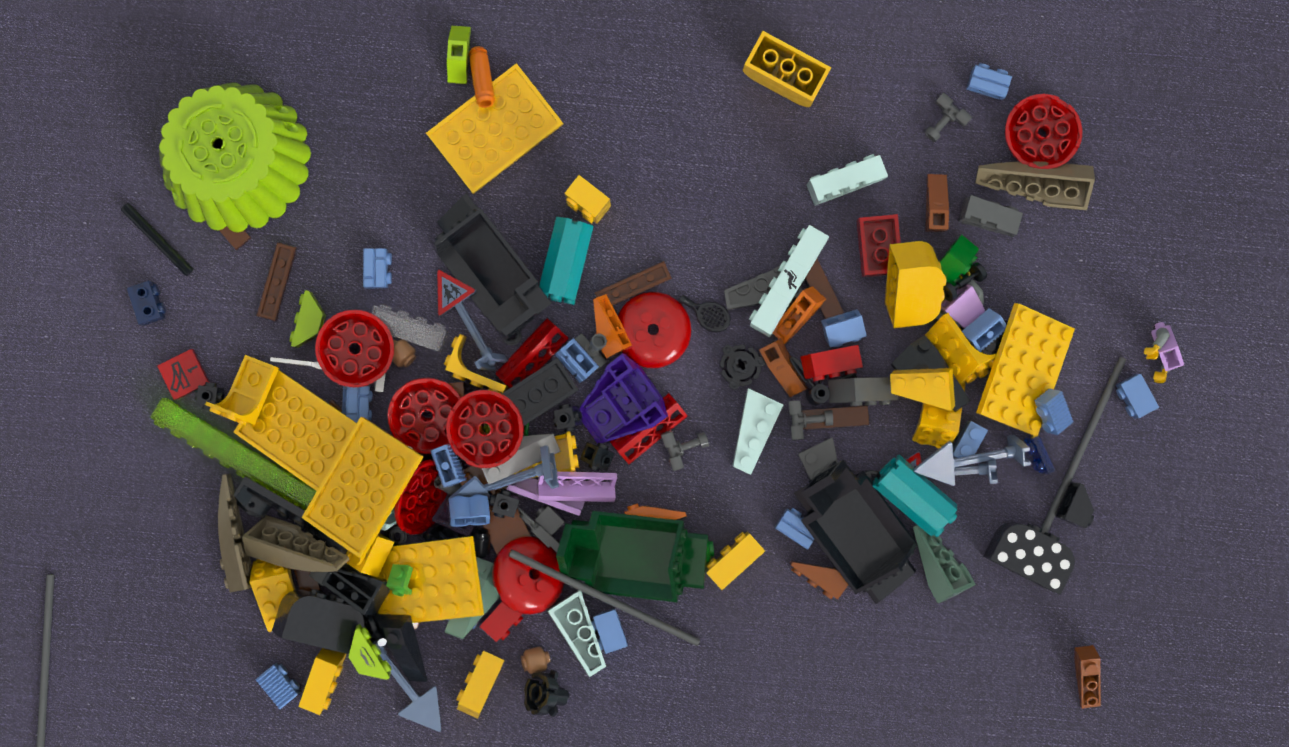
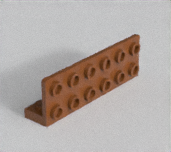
[461,466,531,554]

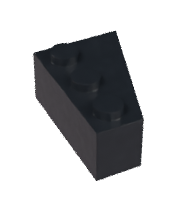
[322,567,390,615]

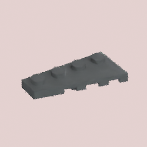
[724,266,802,310]
[798,437,838,480]

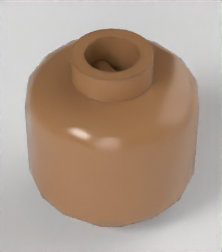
[392,339,416,367]
[521,646,550,674]

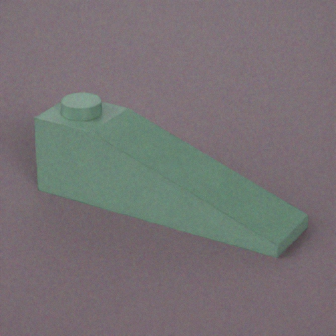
[913,525,976,603]
[445,557,500,639]

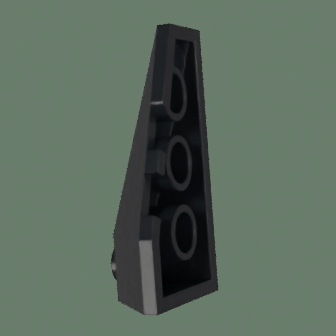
[891,335,970,412]
[374,614,428,682]

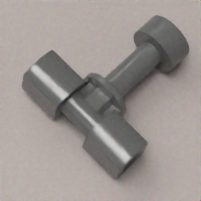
[924,92,972,142]
[575,333,607,371]
[788,401,833,441]
[660,430,709,471]

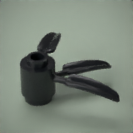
[789,356,857,406]

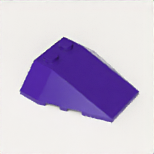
[579,353,668,444]

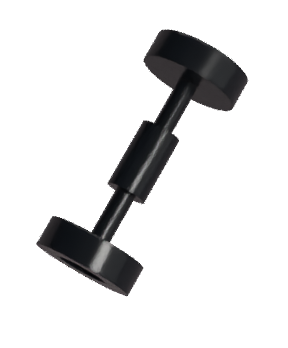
[943,262,987,302]

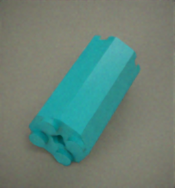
[539,217,594,305]
[872,455,957,537]

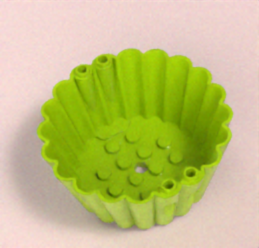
[159,82,311,232]

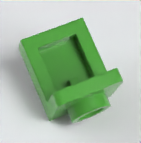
[386,564,413,596]

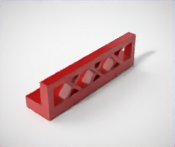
[495,318,569,388]
[610,393,687,464]

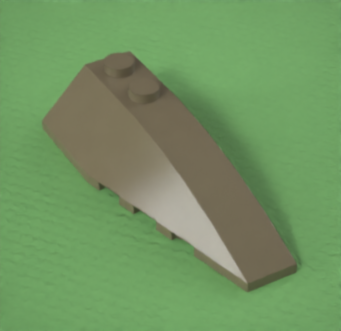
[975,161,1095,210]
[218,474,252,593]
[242,515,349,572]

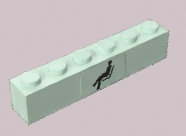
[749,225,829,338]

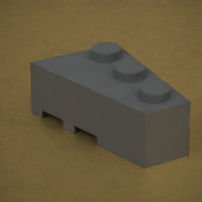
[958,195,1023,237]
[828,377,898,406]

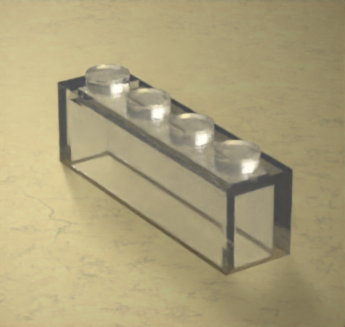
[372,304,449,353]

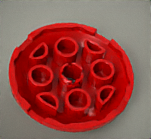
[1005,94,1082,169]
[618,292,691,368]
[315,310,394,387]
[388,378,461,454]
[446,390,524,468]
[393,460,449,535]
[492,536,564,614]

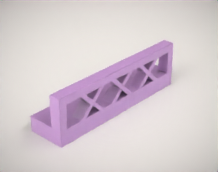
[537,471,617,502]
[507,478,585,516]

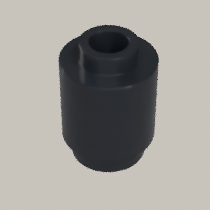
[471,528,490,558]

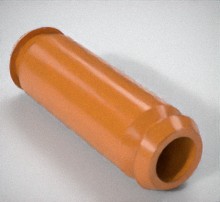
[468,46,495,108]

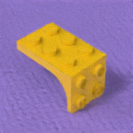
[925,313,997,384]
[444,334,509,393]
[205,355,279,426]
[912,382,966,449]
[514,431,579,479]
[249,559,296,632]

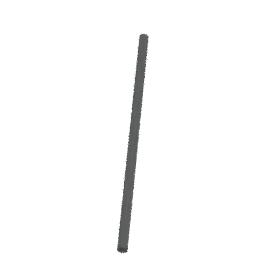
[1041,357,1126,534]
[508,549,700,646]
[36,574,54,747]

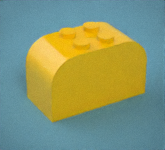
[743,31,831,107]
[885,241,946,328]

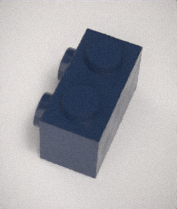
[127,281,166,326]

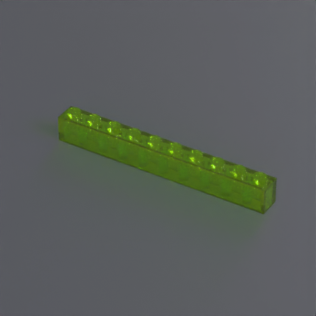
[150,398,317,511]

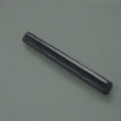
[121,203,193,276]

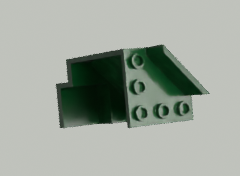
[556,511,708,602]

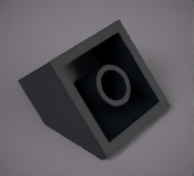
[1056,482,1094,528]

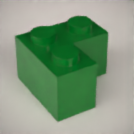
[939,234,979,286]

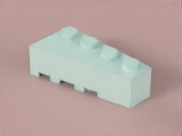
[807,154,888,206]
[732,388,783,475]
[547,590,606,677]

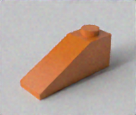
[773,286,826,344]
[593,294,632,359]
[624,503,686,520]

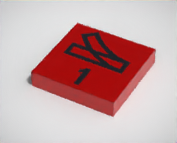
[157,349,210,400]

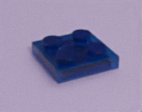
[1024,435,1055,474]

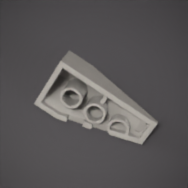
[482,433,561,484]

